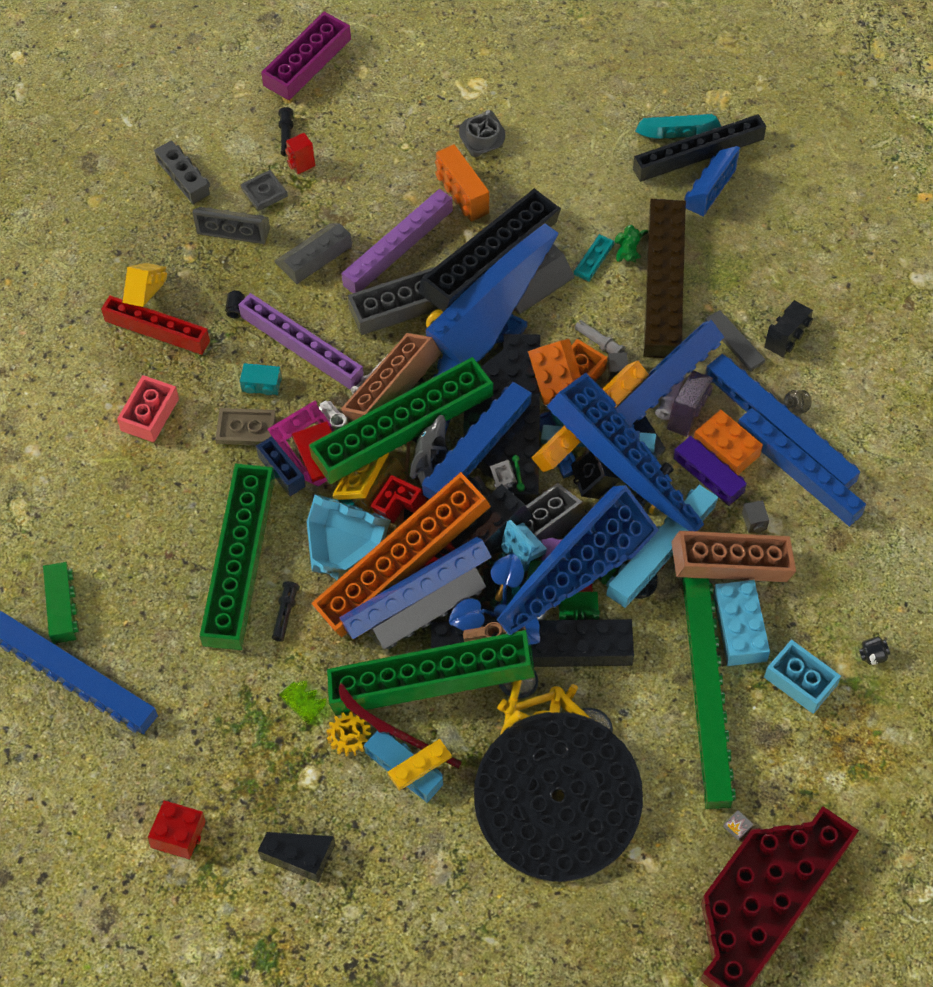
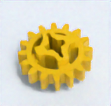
[326,711,371,757]

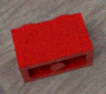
[285,132,315,175]

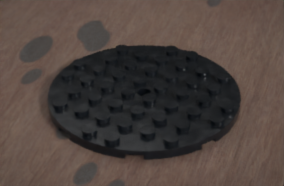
[474,712,643,882]

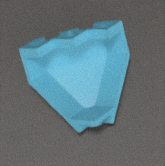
[306,495,391,580]

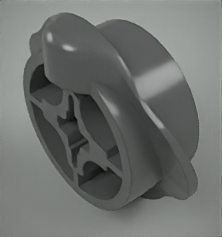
[459,110,505,157]

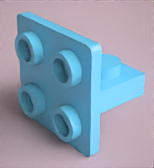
[501,520,547,572]

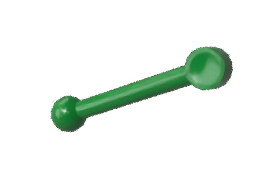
[512,455,525,492]

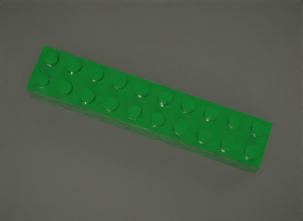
[309,357,493,484]
[199,464,275,650]
[327,630,535,716]

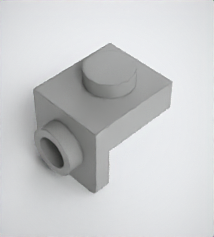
[490,460,517,489]

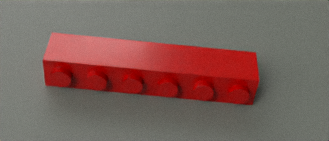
[101,295,210,355]

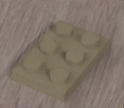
[215,408,276,445]

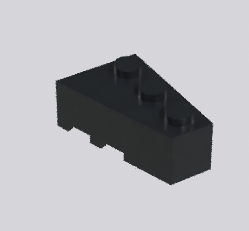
[258,832,336,882]

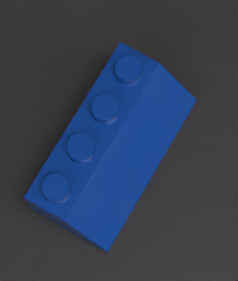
[684,146,740,217]

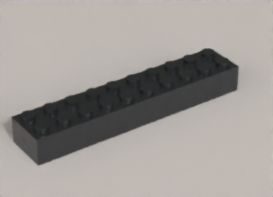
[418,188,561,312]
[431,619,634,667]

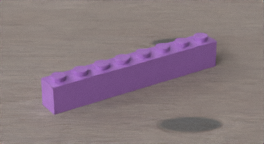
[342,189,453,293]
[239,293,364,390]

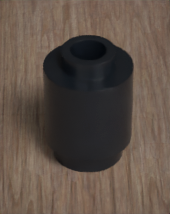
[225,290,245,319]

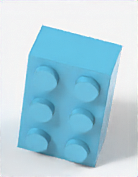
[764,639,841,714]

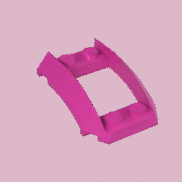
[267,400,335,487]

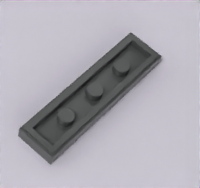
[705,310,766,372]

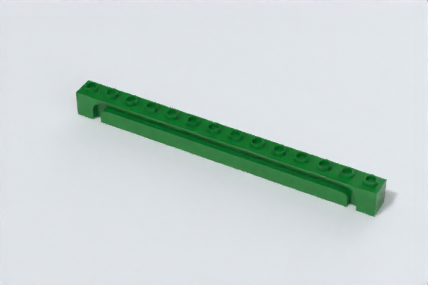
[682,577,736,809]

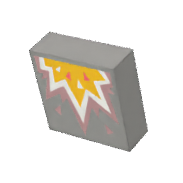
[723,810,754,841]

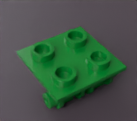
[559,592,600,620]

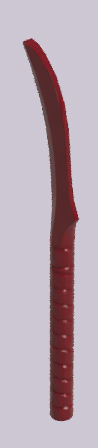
[339,683,462,769]

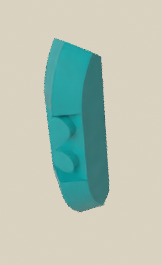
[635,114,721,139]

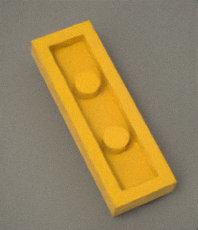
[387,739,452,791]

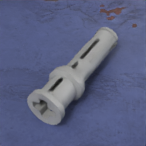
[575,320,626,353]

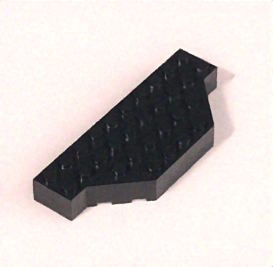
[463,334,540,506]

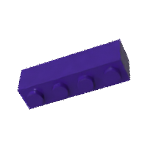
[673,436,747,506]

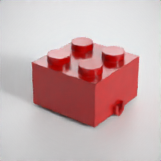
[148,800,206,860]

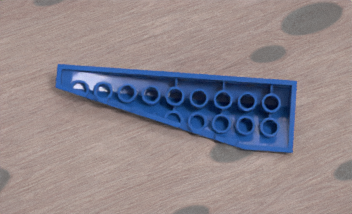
[426,224,559,364]
[547,373,704,531]
[497,485,659,635]

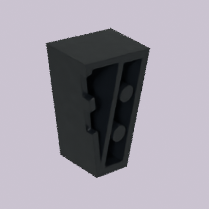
[764,300,813,357]

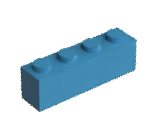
[364,730,443,803]

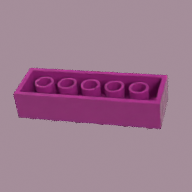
[261,11,351,100]

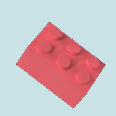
[117,375,179,443]

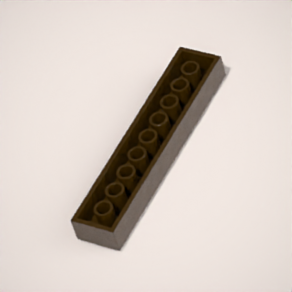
[643,199,686,358]

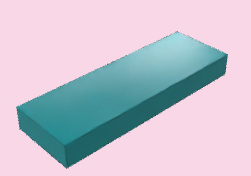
[574,234,615,282]

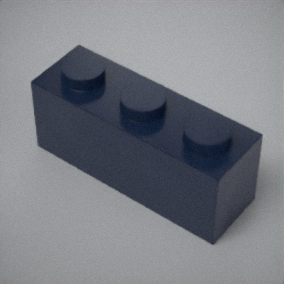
[256,436,306,497]

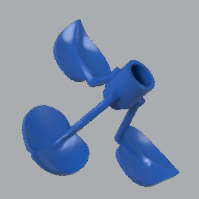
[449,554,540,644]

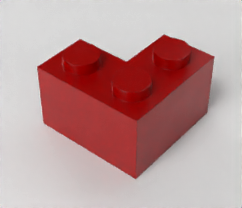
[371,475,429,524]

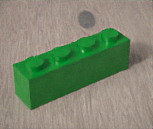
[43,562,79,644]

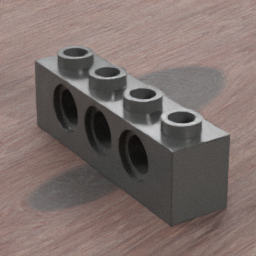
[154,140,210,204]

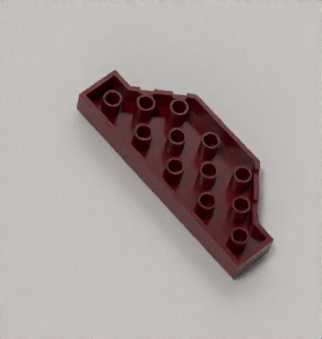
[700,806,859,987]

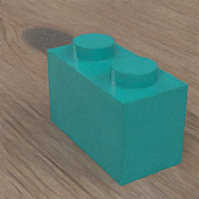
[240,363,282,395]

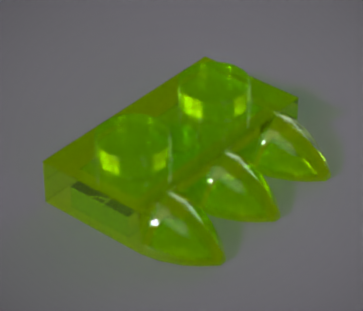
[279,681,326,724]

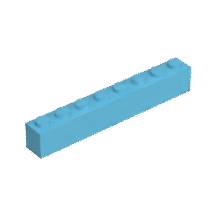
[606,484,718,608]

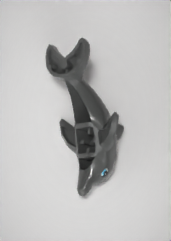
[410,415,449,487]

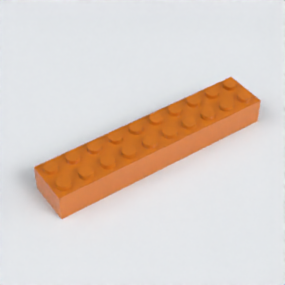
[311,472,491,638]

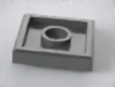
[240,170,288,211]

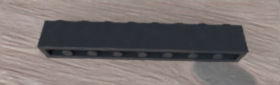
[633,114,766,182]

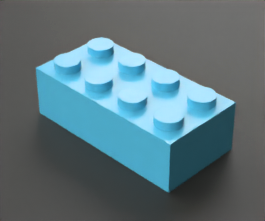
[713,580,770,666]

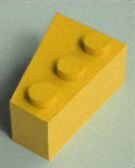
[122,263,167,307]

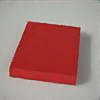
[292,421,332,483]

